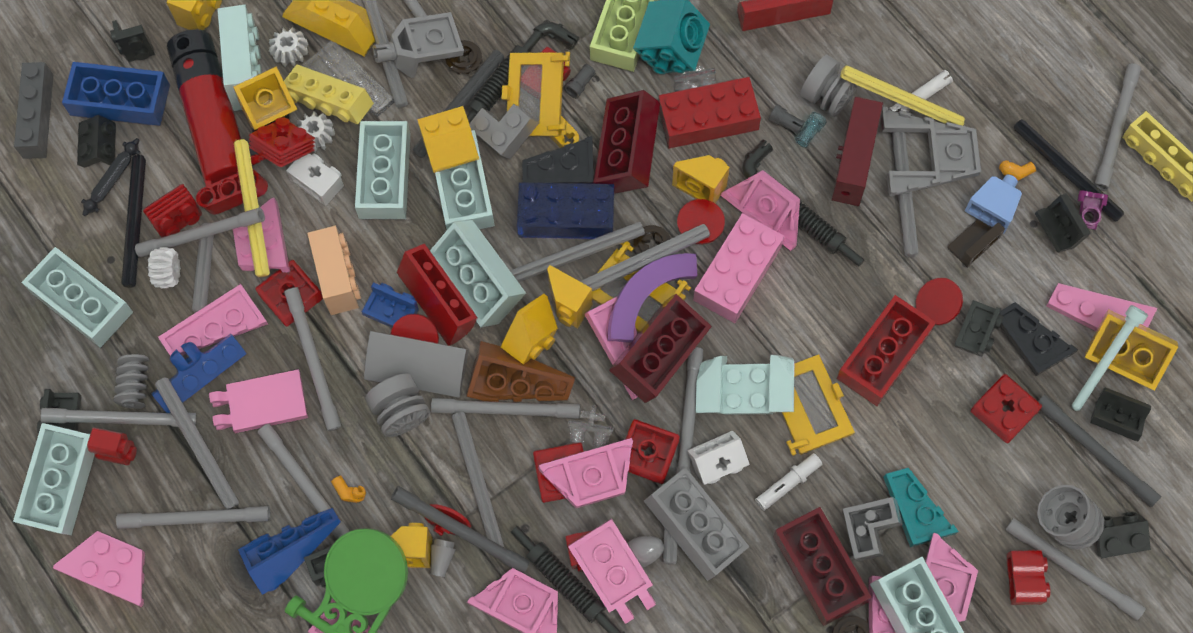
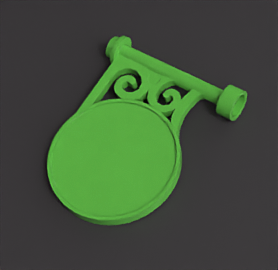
[285,528,408,633]

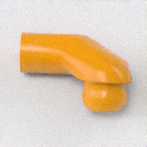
[999,160,1036,181]
[331,476,366,503]

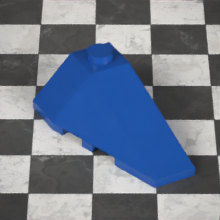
[238,508,341,595]

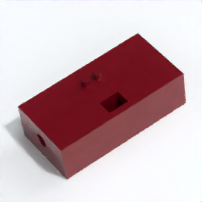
[831,97,883,206]

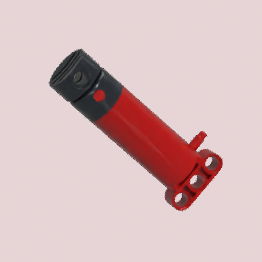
[166,29,268,215]

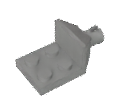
[373,12,464,78]

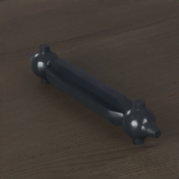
[81,138,141,216]

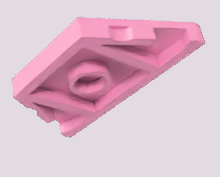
[720,170,800,251]
[233,198,290,273]
[538,438,633,508]
[53,531,145,607]
[925,533,978,622]
[467,568,558,633]

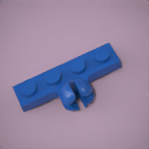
[151,333,247,413]

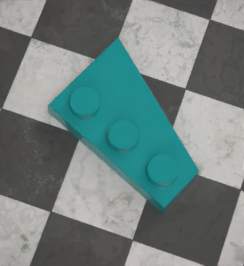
[883,468,959,547]

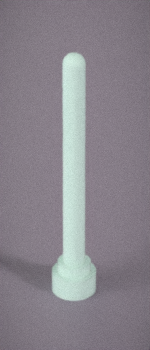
[1072,305,1148,411]

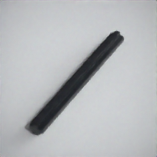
[1014,119,1124,222]
[121,155,146,288]

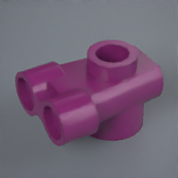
[1077,191,1108,230]

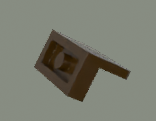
[948,219,1005,268]

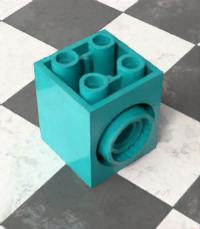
[633,0,710,74]

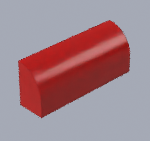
[737,0,833,31]
[397,243,478,346]

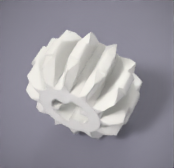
[269,27,308,67]
[297,111,335,153]
[147,247,181,288]

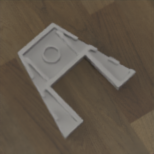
[880,107,981,196]

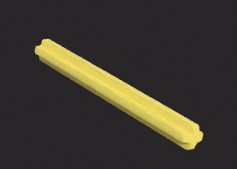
[840,65,965,126]
[234,139,270,277]

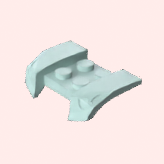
[696,355,794,415]

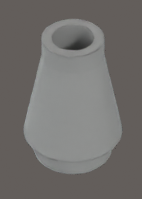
[430,539,456,577]

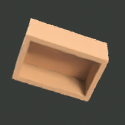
[307,225,361,315]

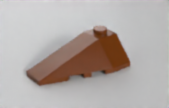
[466,341,575,402]

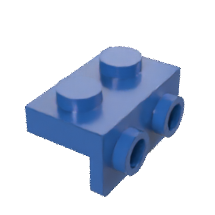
[362,282,419,328]

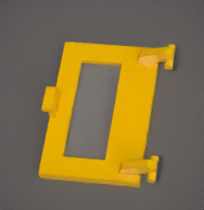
[502,52,570,137]
[592,241,691,332]
[781,354,855,456]

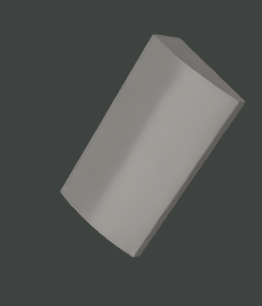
[364,331,469,398]
[644,467,749,581]

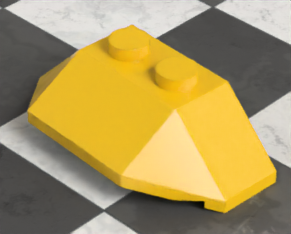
[282,0,375,57]

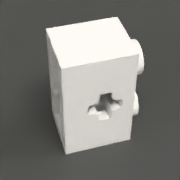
[286,153,344,206]
[687,431,750,485]

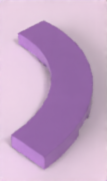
[608,253,697,343]

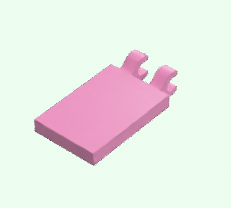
[209,369,308,433]
[568,518,656,624]

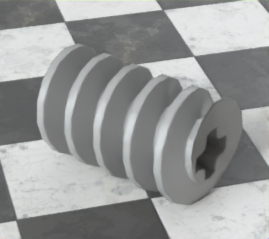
[113,354,149,409]

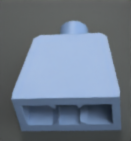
[965,175,1022,234]

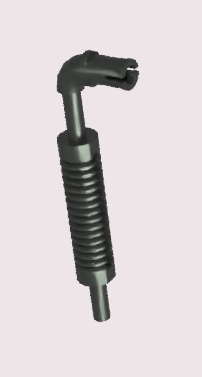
[466,22,579,124]
[742,140,865,267]
[511,526,625,633]

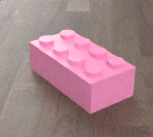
[693,213,784,323]

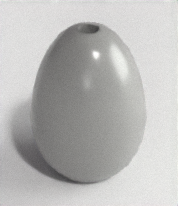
[627,536,664,568]

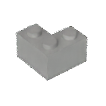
[469,104,539,159]
[843,497,903,561]

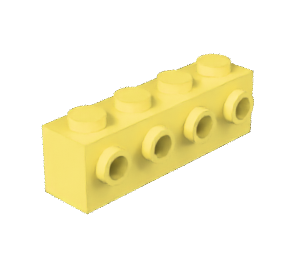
[284,65,374,124]
[1122,111,1193,202]

